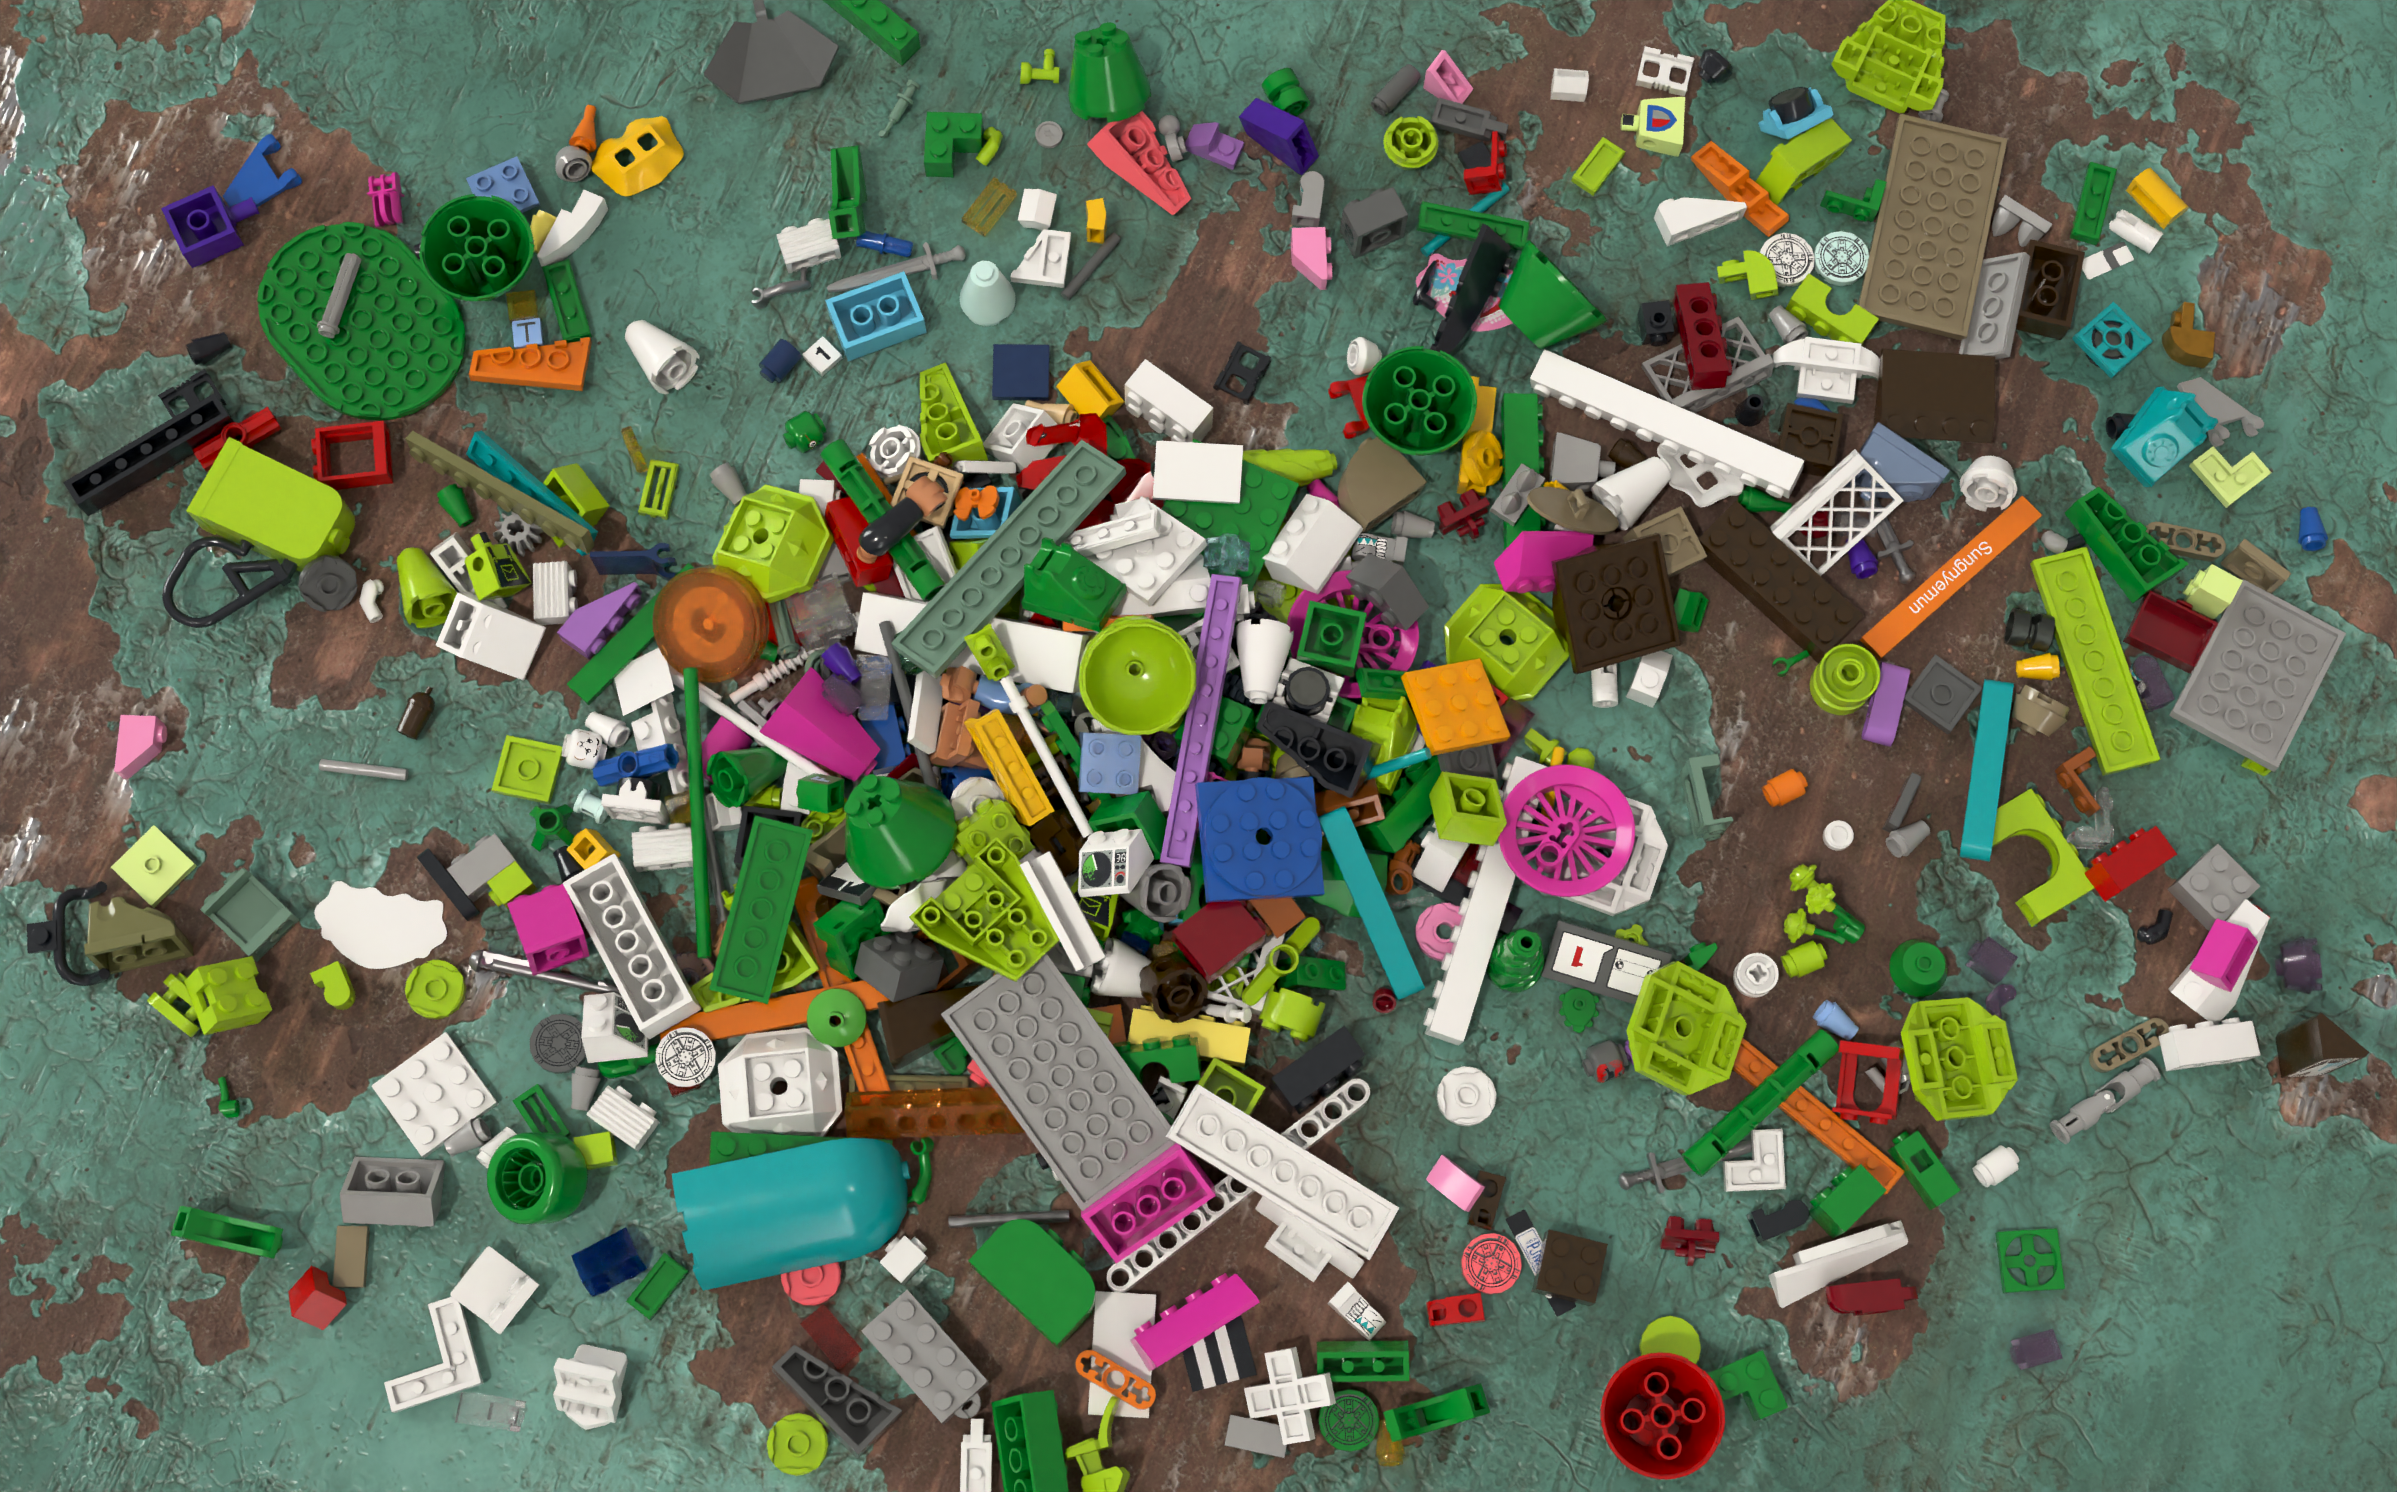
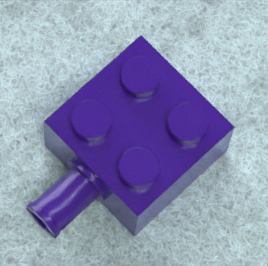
[161,185,260,268]

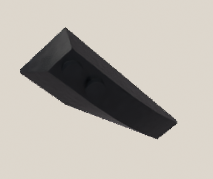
[1430,224,1513,357]

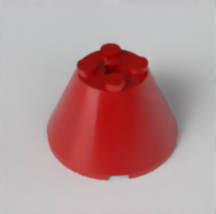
[1600,1352,1725,1480]

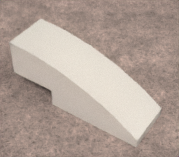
[537,190,608,267]

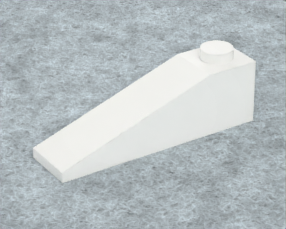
[1112,554,1211,617]
[2168,899,2270,1025]

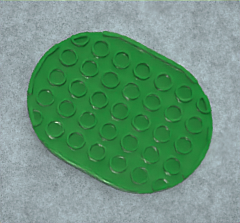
[257,222,466,421]

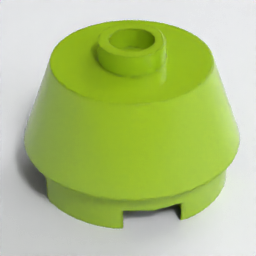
[1383,116,1438,170]

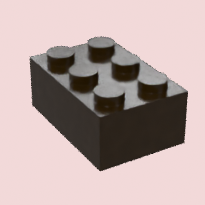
[2016,239,2085,340]

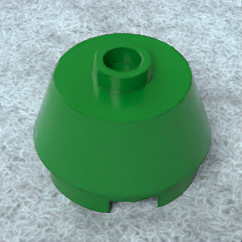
[1889,939,1948,997]

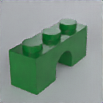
[1113,1035,1202,1085]

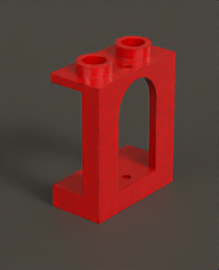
[1832,1040,1904,1125]

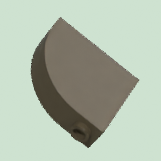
[1338,437,1427,533]

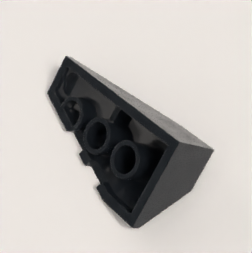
[1256,700,1382,798]

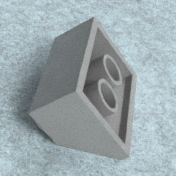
[340,1157,445,1227]

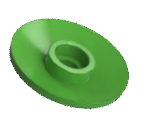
[807,988,867,1047]

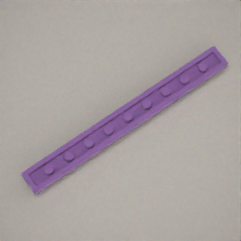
[1160,574,1242,868]

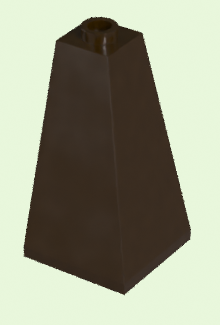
[877,984,982,1070]

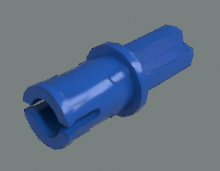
[856,231,913,257]

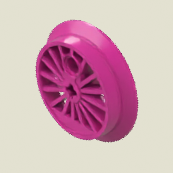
[1287,570,1419,699]
[1498,765,1635,897]

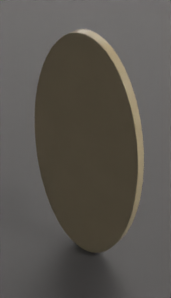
[1527,487,1619,535]

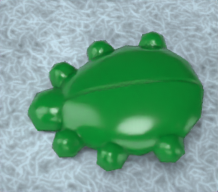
[1559,988,1599,1033]

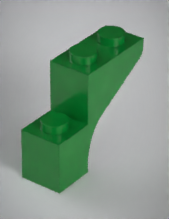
[828,145,868,239]
[171,1206,283,1259]

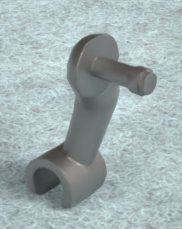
[751,267,811,309]

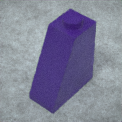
[1239,98,1319,175]

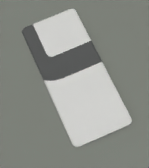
[2082,242,2134,279]

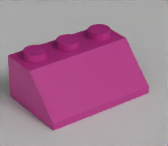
[1494,531,1594,593]

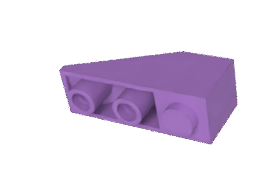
[557,582,642,660]

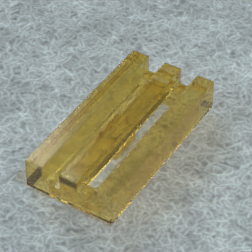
[962,177,1017,237]
[621,426,648,473]

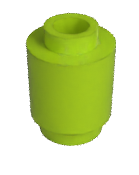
[1781,940,1827,978]

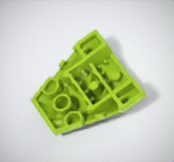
[1831,0,1946,114]

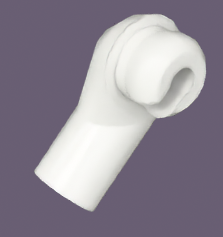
[359,579,384,623]

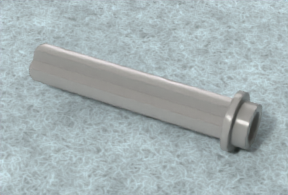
[317,253,361,338]

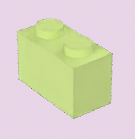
[2182,564,2243,620]

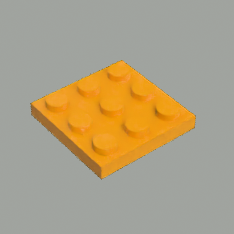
[1401,658,1510,756]

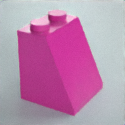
[507,884,590,976]

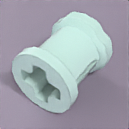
[573,789,608,824]

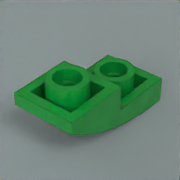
[1684,942,1717,971]

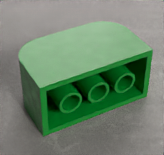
[968,1219,1096,1350]

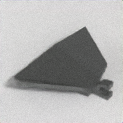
[704,0,839,104]

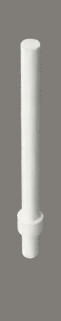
[1000,676,1094,838]

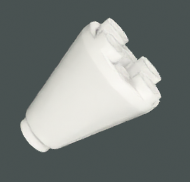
[1090,937,1153,998]

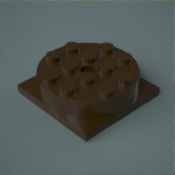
[1551,533,1681,674]

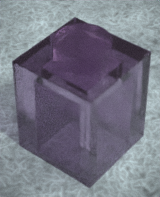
[1965,936,2018,986]
[2010,1329,2063,1370]

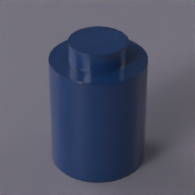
[759,339,802,383]

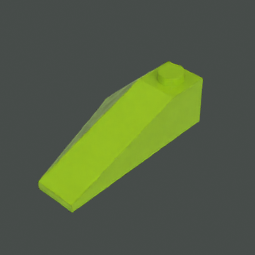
[920,362,988,466]
[690,921,820,1013]

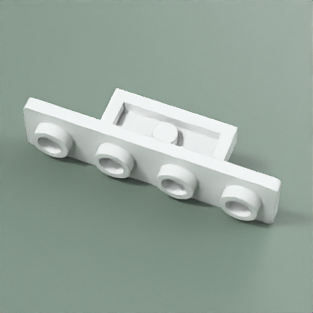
[631,684,689,796]
[1255,1196,1365,1282]

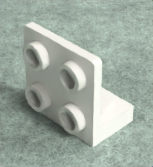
[450,1246,539,1334]

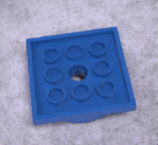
[1195,777,1325,903]

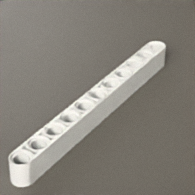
[1107,1079,1370,1293]

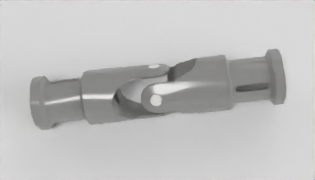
[2050,1057,2161,1145]

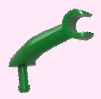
[907,1137,934,1205]

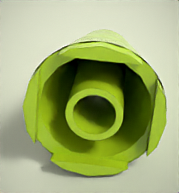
[396,547,458,628]

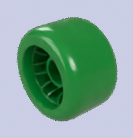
[487,1132,588,1225]

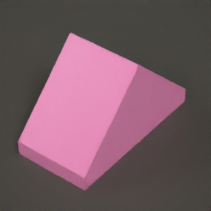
[1423,50,1473,104]

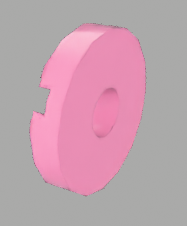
[1415,903,1462,961]

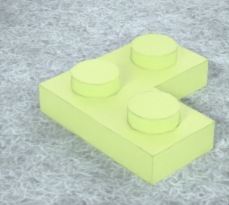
[2189,446,2272,508]

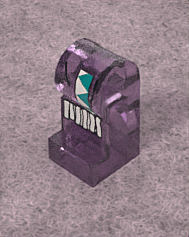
[2129,655,2175,714]

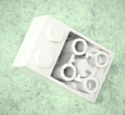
[436,592,546,680]

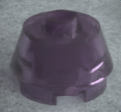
[2275,936,2323,994]

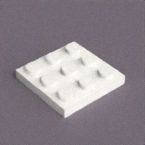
[1086,497,1207,606]
[372,1032,499,1158]

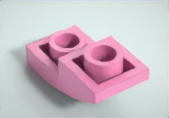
[1426,1155,1485,1212]

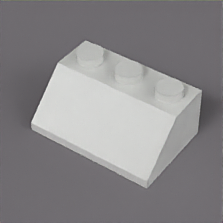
[1262,494,1363,594]

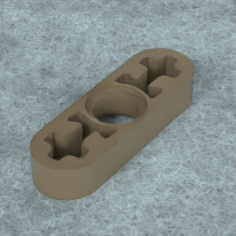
[2146,522,2226,562]
[2089,1018,2169,1073]

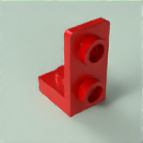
[1464,131,1507,195]

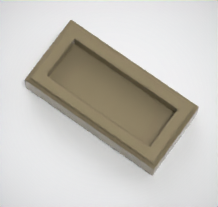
[333,1226,370,1288]

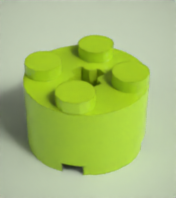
[1258,985,1326,1043]

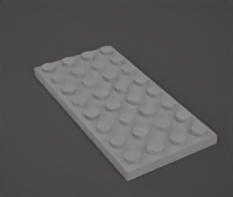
[941,953,1176,1211]

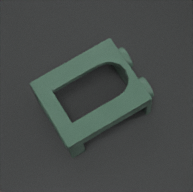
[1680,753,1733,841]

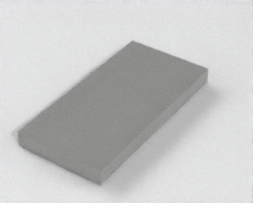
[1959,252,2030,359]

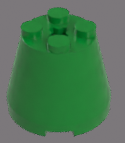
[1068,22,1151,122]

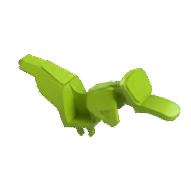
[1063,1396,1130,1492]

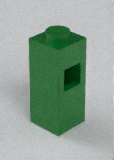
[1887,1130,1961,1210]

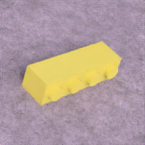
[1128,1005,1251,1068]

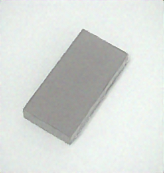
[1224,1415,1287,1458]

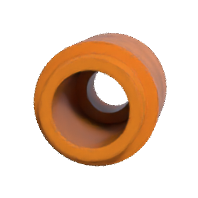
[1762,769,1808,807]

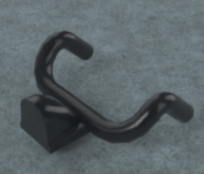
[27,881,110,986]

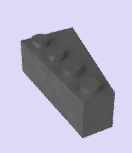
[772,1345,902,1459]

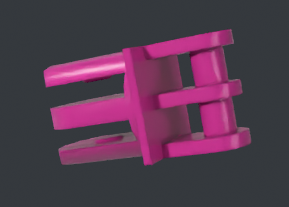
[367,172,404,227]

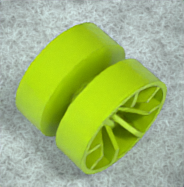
[1810,644,1880,715]

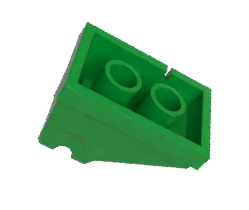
[1021,537,1127,632]

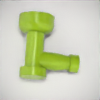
[1020,49,1060,84]

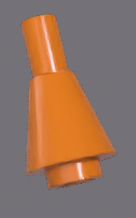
[569,105,597,153]

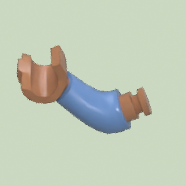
[940,666,1047,718]

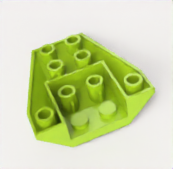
[909,837,1059,982]

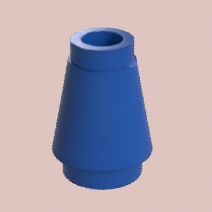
[2298,507,2328,551]

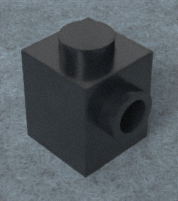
[1637,300,1674,347]

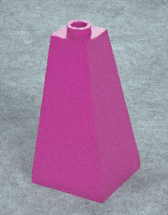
[759,667,881,782]

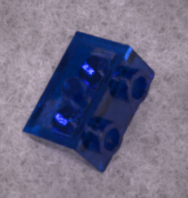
[571,1227,647,1297]

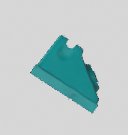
[2110,386,2218,487]

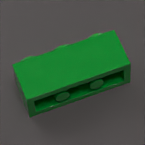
[1317,1340,1410,1382]

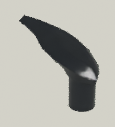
[1413,261,1437,311]

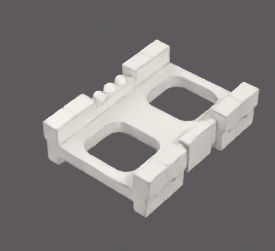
[1636,46,1694,97]

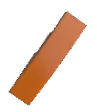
[1691,141,1789,237]

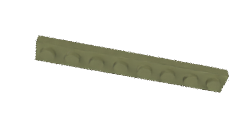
[405,431,595,554]

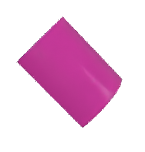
[702,716,753,784]
[2189,919,2258,992]

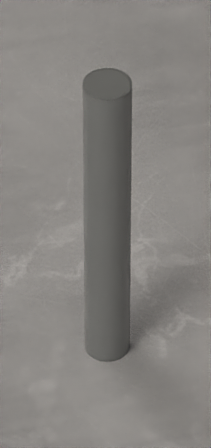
[1060,233,1121,301]

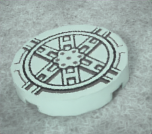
[1814,231,1869,286]

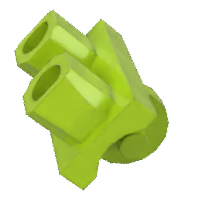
[964,624,1015,681]

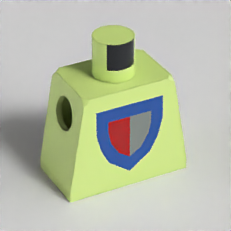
[1621,97,1685,157]

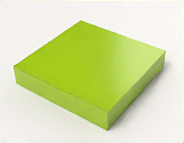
[491,735,563,804]

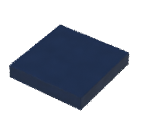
[992,344,1050,401]

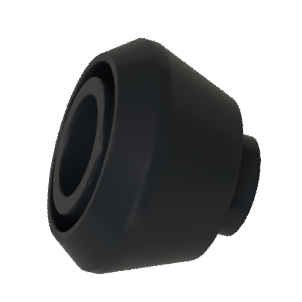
[1698,48,1733,84]

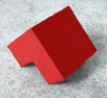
[288,1265,347,1330]

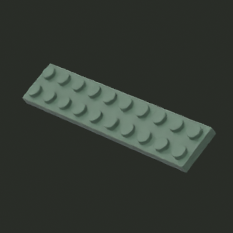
[891,439,1127,679]

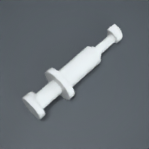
[1201,1003,1252,1023]

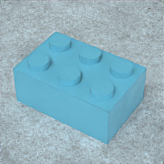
[825,271,927,361]

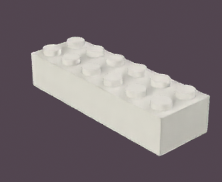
[563,853,701,1039]

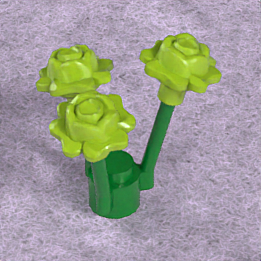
[1784,864,1865,945]

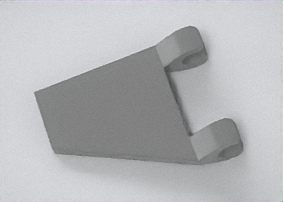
[2177,377,2264,447]

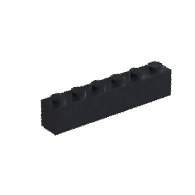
[63,393,234,516]

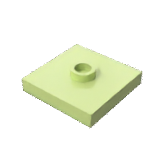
[111,825,197,908]

